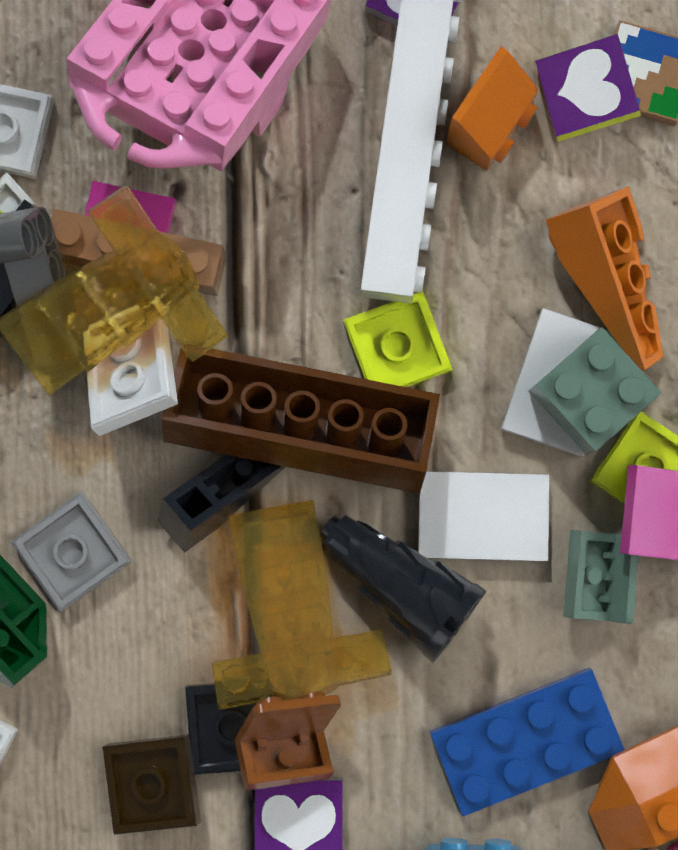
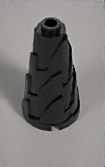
[320,515,486,663]

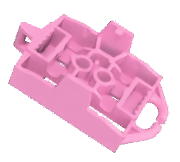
[66,0,331,172]

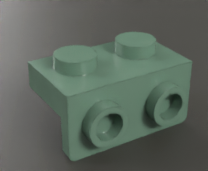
[563,530,639,624]

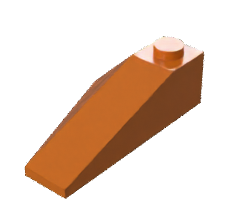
[546,186,664,371]

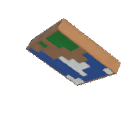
[614,20,678,126]

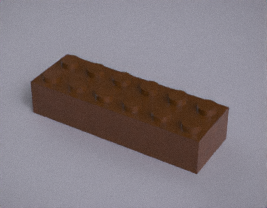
[161,342,440,494]

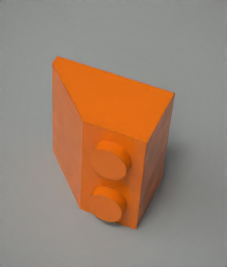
[445,46,539,171]

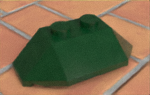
[0,555,47,688]

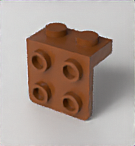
[235,692,341,791]

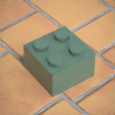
[529,327,661,455]

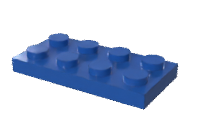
[429,668,625,817]

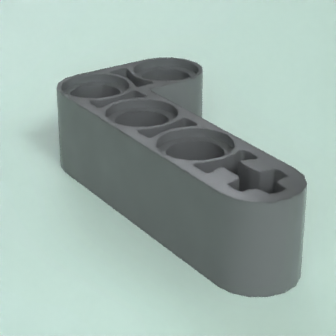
[0,207,86,376]

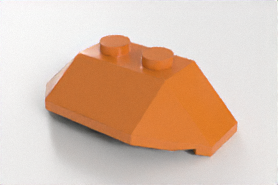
[588,725,678,850]

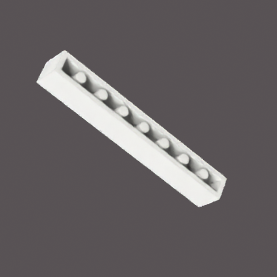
[361,0,462,304]

